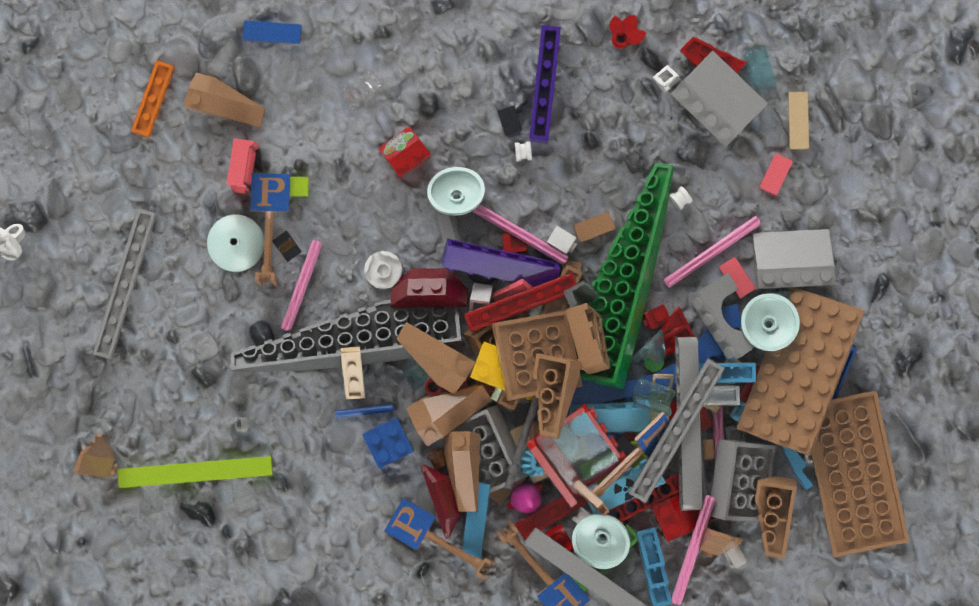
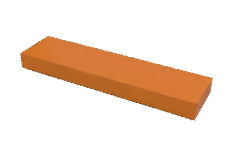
[131,60,175,138]

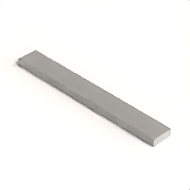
[93,208,157,360]
[629,358,725,503]
[524,527,647,606]

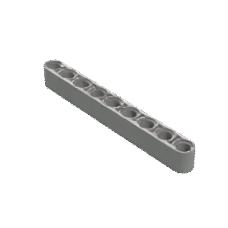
[675,337,702,511]

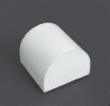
[653,65,681,92]
[724,545,747,568]

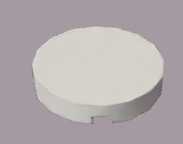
[364,251,403,289]

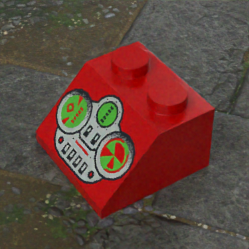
[378,127,431,179]

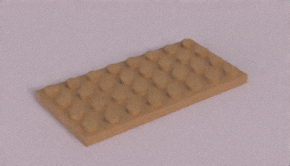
[736,287,865,456]
[810,390,910,558]

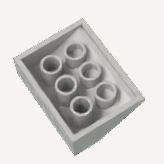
[671,51,768,146]
[752,229,836,290]
[451,405,528,493]
[710,439,776,521]

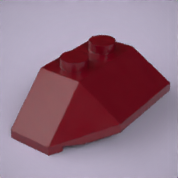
[390,268,468,307]
[421,465,461,540]

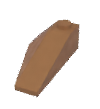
[444,431,481,512]
[74,434,118,478]
[699,528,743,558]

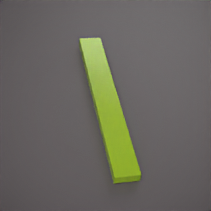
[117,456,273,488]

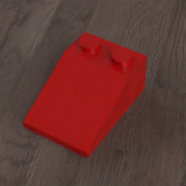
[651,493,716,542]

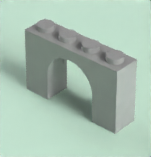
[689,273,755,363]

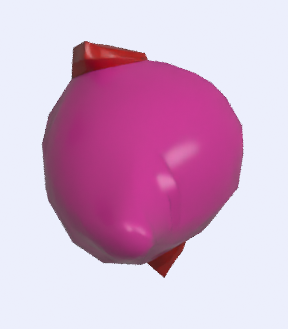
[507,482,542,514]

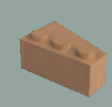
[565,303,610,374]

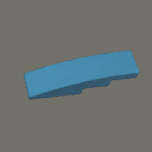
[674,363,756,384]
[780,446,813,490]
[463,483,490,558]
[636,527,672,606]

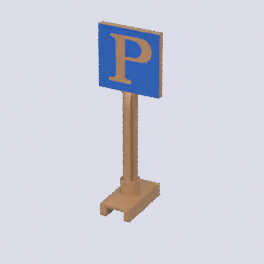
[250,173,290,287]
[573,412,670,516]
[384,498,497,579]
[495,519,590,606]

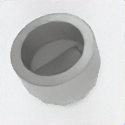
[235,417,251,432]

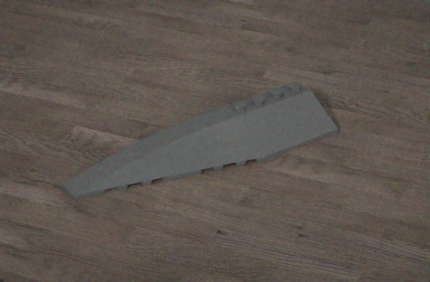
[231,300,464,372]

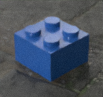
[362,417,414,469]

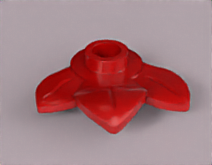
[609,15,646,49]

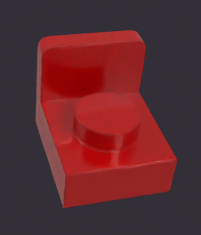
[642,304,670,331]
[544,523,574,552]

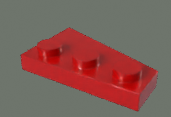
[679,36,747,73]

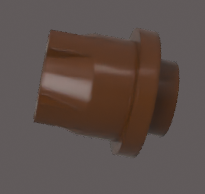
[426,447,446,470]

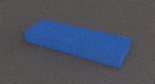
[243,20,302,44]

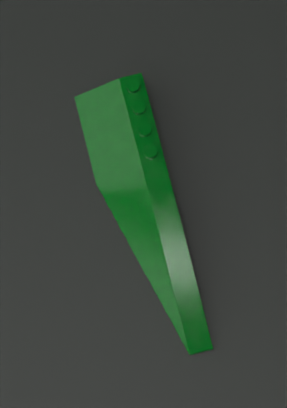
[573,163,674,389]

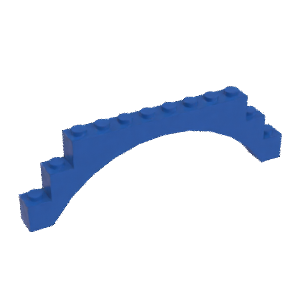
[568,304,741,413]

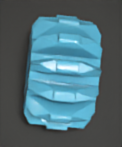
[519,445,544,477]

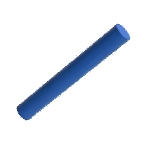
[335,404,393,418]

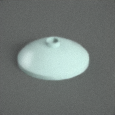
[427,167,485,216]
[207,215,264,272]
[741,293,800,351]
[572,513,630,569]

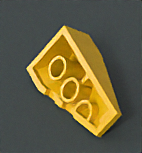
[470,342,533,401]

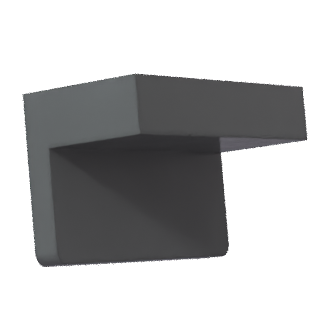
[564,281,598,308]

